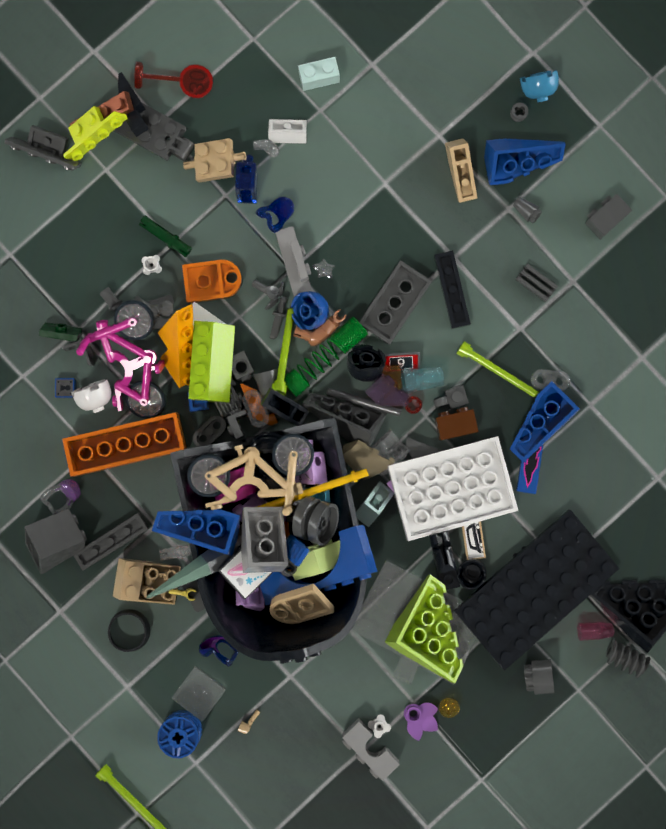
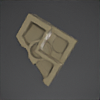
[342,440,395,480]

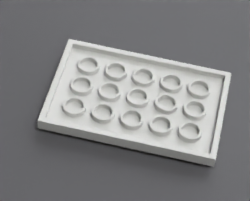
[388,436,518,541]

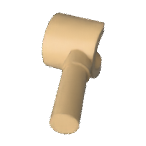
[238,710,260,734]

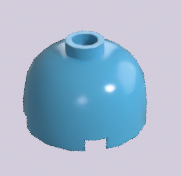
[520,70,559,102]

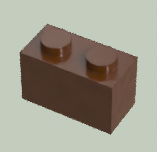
[434,407,479,441]

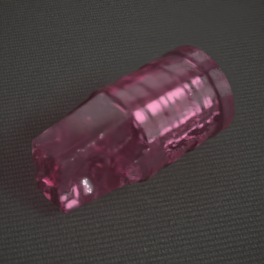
[577,622,615,641]

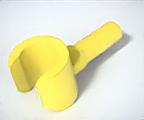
[169,588,196,601]

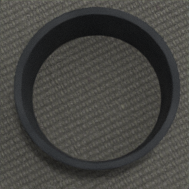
[108,609,150,652]

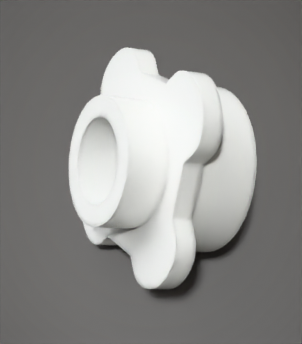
[141,255,162,275]
[368,714,391,738]

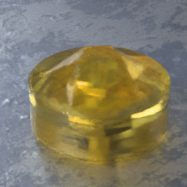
[439,698,460,718]

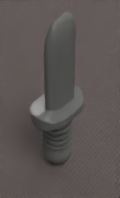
[270,296,287,339]

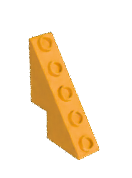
[158,304,193,388]

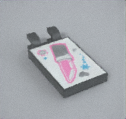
[217,537,287,599]

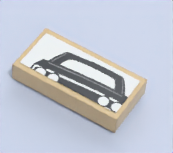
[462,521,486,560]

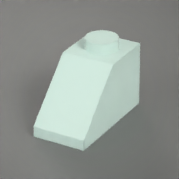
[356,481,394,527]

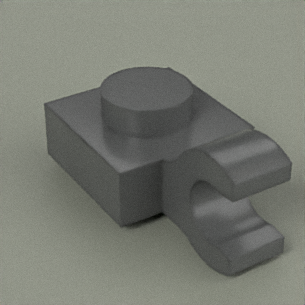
[433,385,469,409]

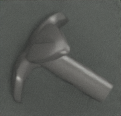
[252,280,284,310]

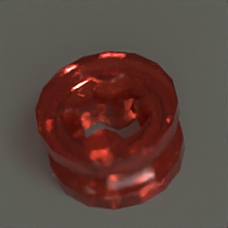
[405,396,422,414]

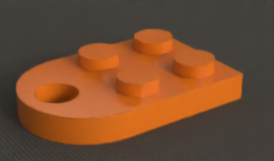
[182,260,242,303]

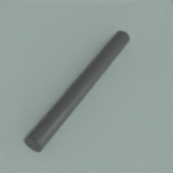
[326,388,402,416]

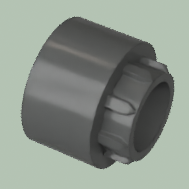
[524,659,555,695]

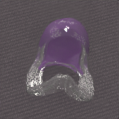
[40,479,81,515]

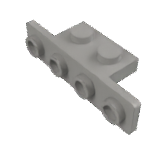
[275,226,312,297]

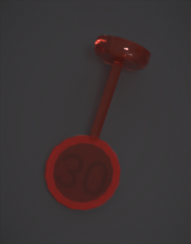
[134,61,213,98]

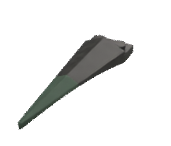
[146,524,242,599]

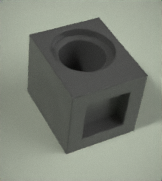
[232,351,255,382]

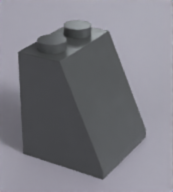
[24,509,87,574]

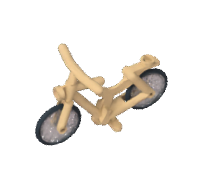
[187,434,314,516]

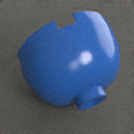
[291,291,329,330]

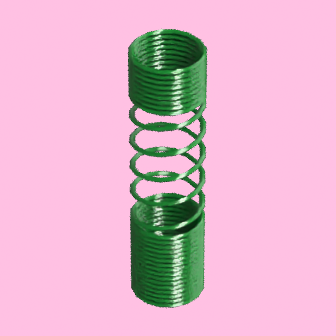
[284,317,368,397]

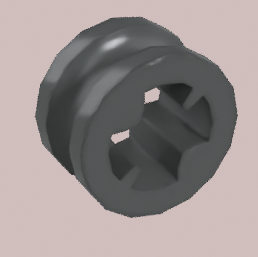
[510,103,528,122]

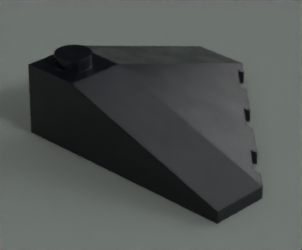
[590,580,666,653]

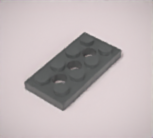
[359,260,432,345]

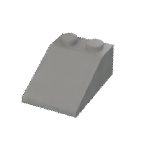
[241,507,288,573]

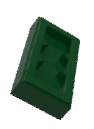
[39,322,82,342]

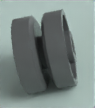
[292,496,339,546]

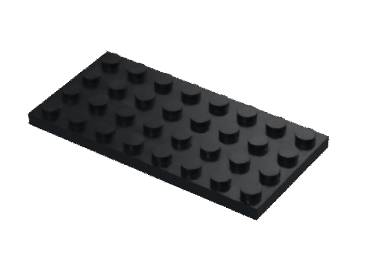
[453,509,620,671]

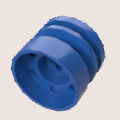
[157,710,202,758]

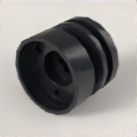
[249,431,289,479]

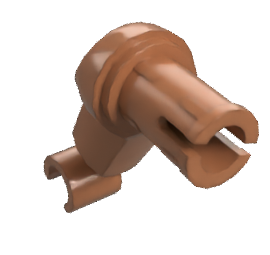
[293,309,347,346]

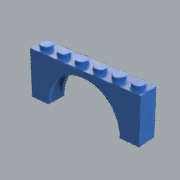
[260,525,378,605]

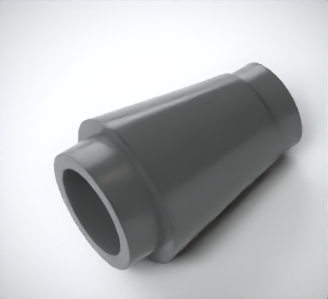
[513,197,542,223]

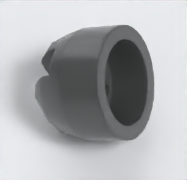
[280,559,297,577]

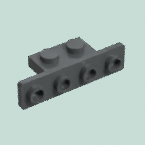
[4,125,81,171]

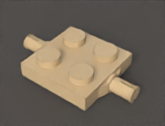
[183,138,246,183]

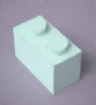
[298,57,340,91]

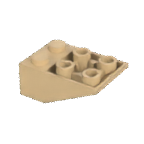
[113,558,181,605]

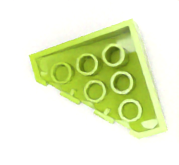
[385,574,463,684]

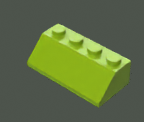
[188,321,235,403]

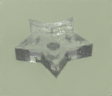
[313,258,335,279]

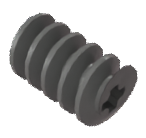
[606,640,651,678]

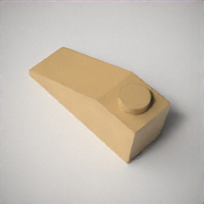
[445,138,477,203]

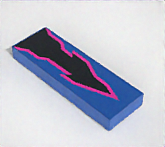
[516,445,543,494]

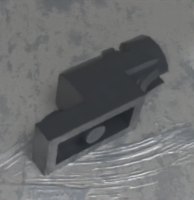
[429,531,460,590]

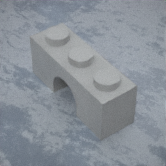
[342,718,400,781]

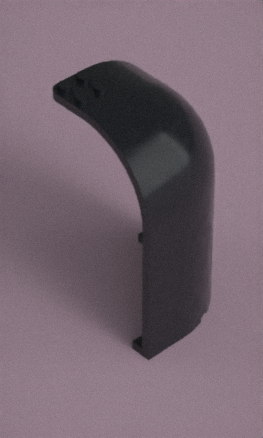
[170,418,366,664]

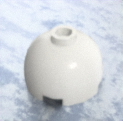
[71,379,112,413]

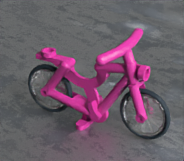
[76,300,165,419]

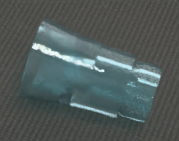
[401,367,444,395]

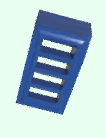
[286,534,309,567]

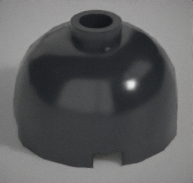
[347,344,386,382]

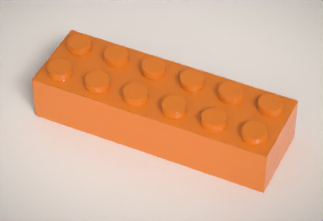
[62,412,187,477]

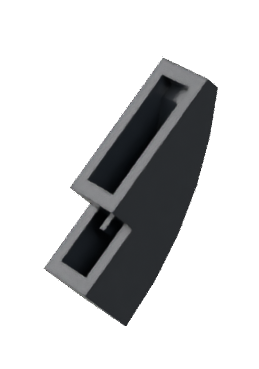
[118,72,149,137]
[260,388,309,426]

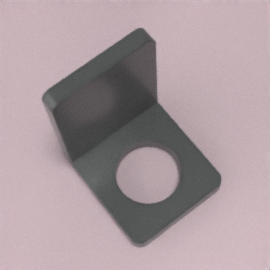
[62,340,94,366]

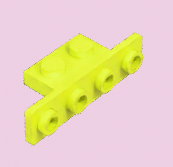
[63,106,128,161]

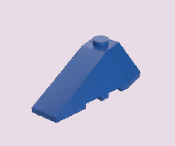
[484,139,566,185]
[510,381,580,463]
[152,509,240,556]

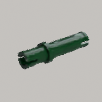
[139,215,192,257]

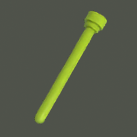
[271,308,294,395]
[456,341,538,397]
[95,764,166,829]

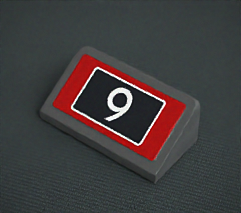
[382,352,421,374]

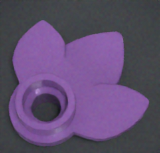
[404,702,438,741]

